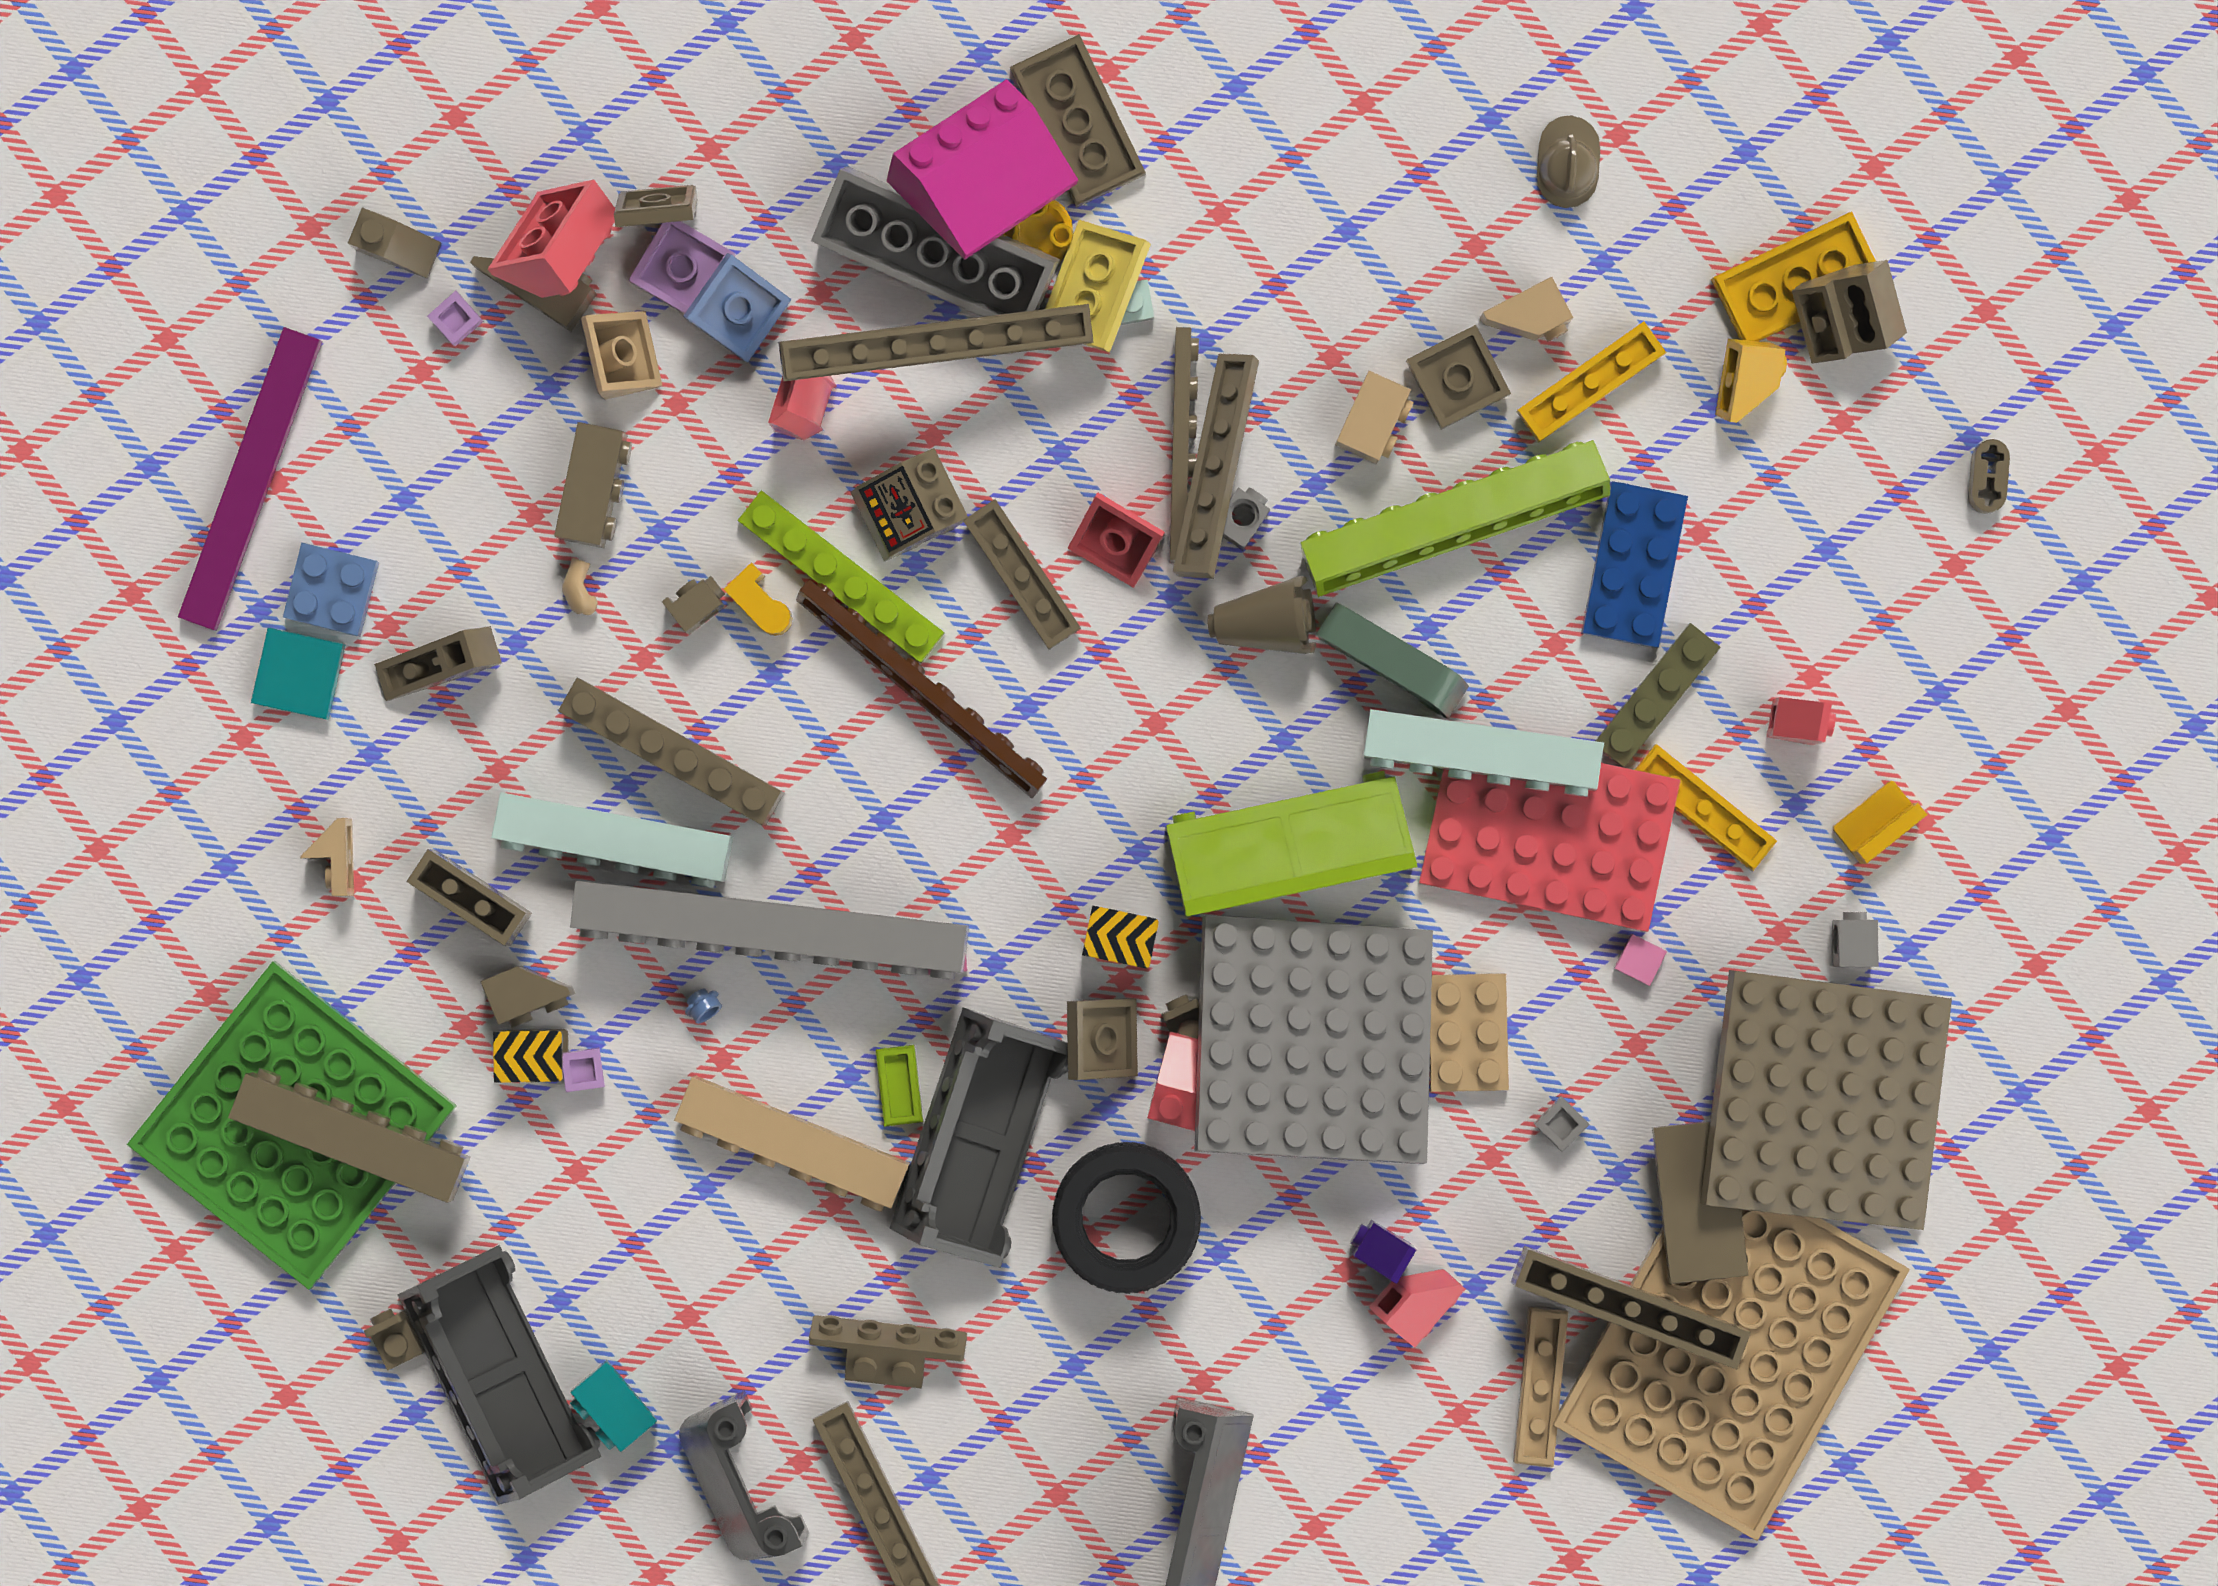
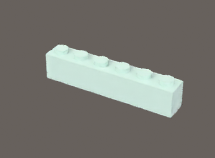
[1364,709,1604,797]
[491,792,733,888]

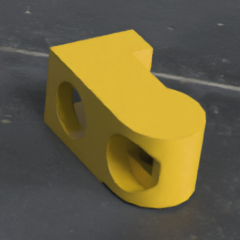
[724,562,793,636]

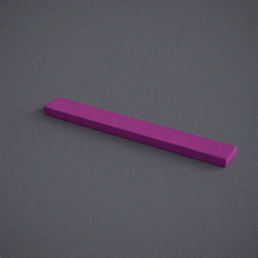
[178,327,323,631]

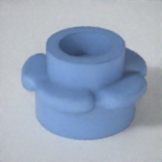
[685,988,722,1024]

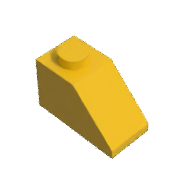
[1715,339,1787,423]

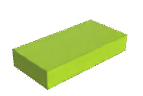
[876,1045,924,1127]

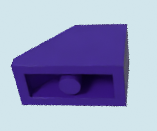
[1350,1220,1417,1284]

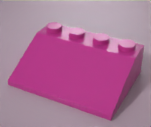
[886,79,1078,260]

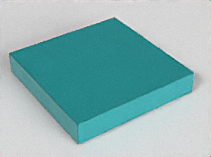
[251,628,346,720]

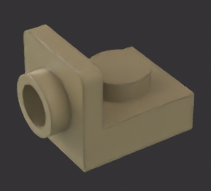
[1161,994,1199,1039]
[364,1309,425,1371]

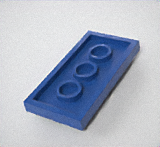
[1581,481,1688,649]

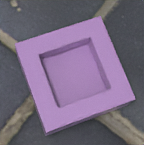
[427,291,484,346]
[563,1047,605,1092]

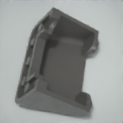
[679,1390,809,1561]

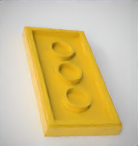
[1711,211,1876,341]

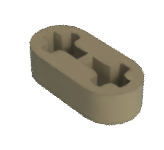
[1968,439,2010,514]

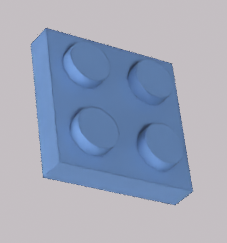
[683,253,792,363]
[283,543,379,637]

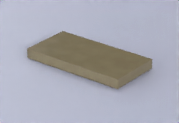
[1010,34,1146,208]
[1652,1121,1749,1284]

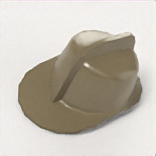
[1537,115,1600,208]

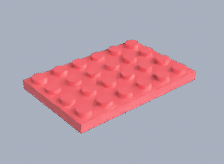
[1419,763,1680,932]

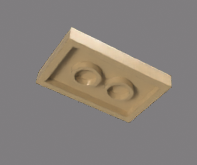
[1429,973,1509,1092]

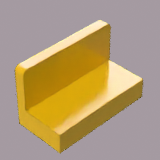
[1833,781,1928,864]

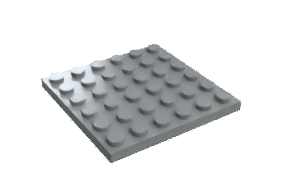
[1194,915,1433,1164]

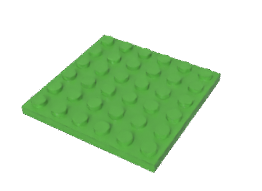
[127,961,457,1290]

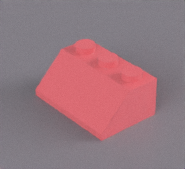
[488,179,615,298]
[1147,1031,1198,1131]

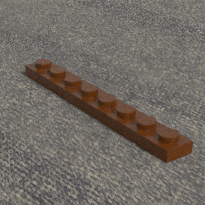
[796,579,1047,799]

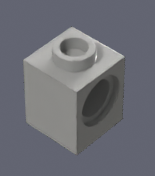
[1223,487,1271,551]
[1832,912,1879,967]

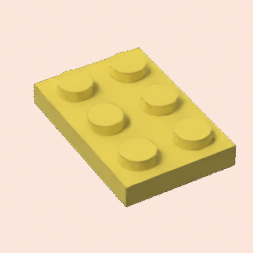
[1045,220,1151,353]

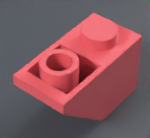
[1766,697,1836,745]
[1369,1269,1466,1348]

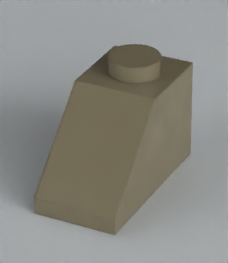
[348,207,442,279]

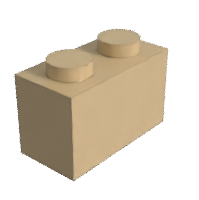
[1335,371,1414,464]

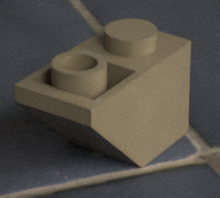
[480,966,575,1028]

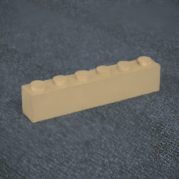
[674,1075,910,1212]

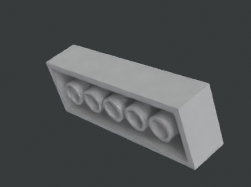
[811,166,1060,317]

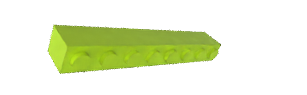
[1300,440,1610,597]

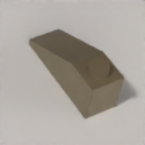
[470,256,597,332]
[374,626,502,701]

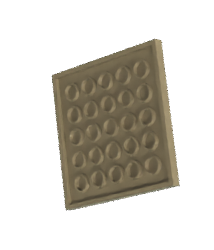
[1700,970,1952,1230]

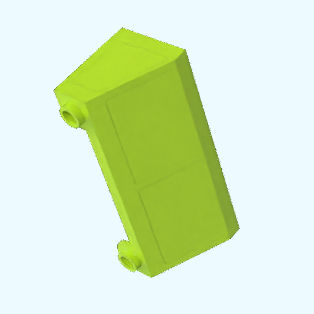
[1166,771,1418,917]

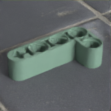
[1316,602,1469,719]

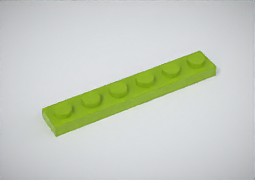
[737,490,945,663]

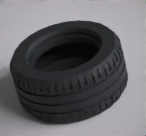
[1052,1142,1201,1294]

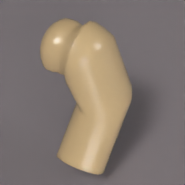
[562,558,598,615]

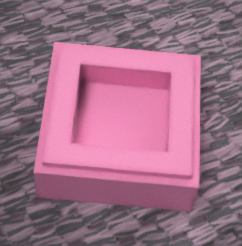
[1614,934,1667,986]

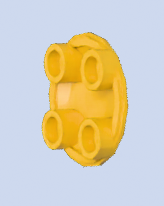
[1003,199,1074,262]

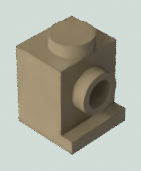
[662,576,726,635]

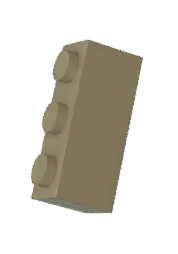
[554,422,632,549]
[406,849,532,946]

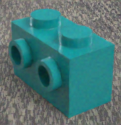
[570,1360,657,1452]

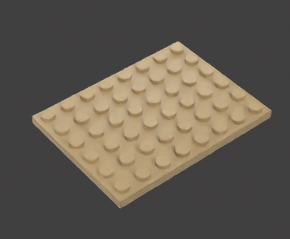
[1553,1209,1910,1541]

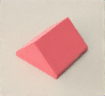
[1067,492,1165,588]

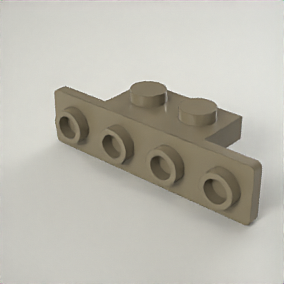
[809,1315,967,1389]

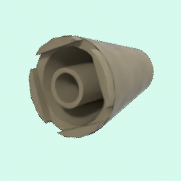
[1207,576,1316,654]

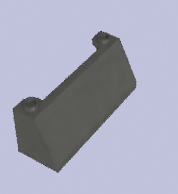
[890,1007,1068,1268]
[397,1245,601,1505]
[1165,1397,1254,1586]

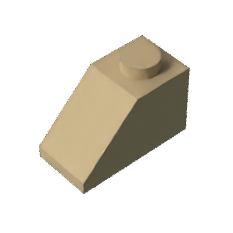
[1480,277,1574,342]

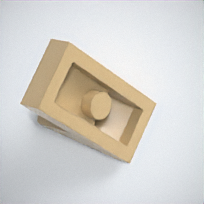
[300,818,354,896]

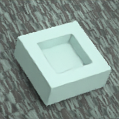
[1121,279,1154,325]

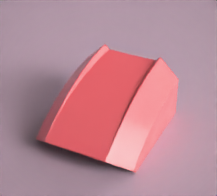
[768,376,837,440]

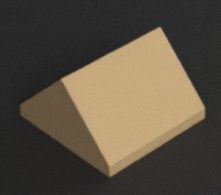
[581,311,663,400]

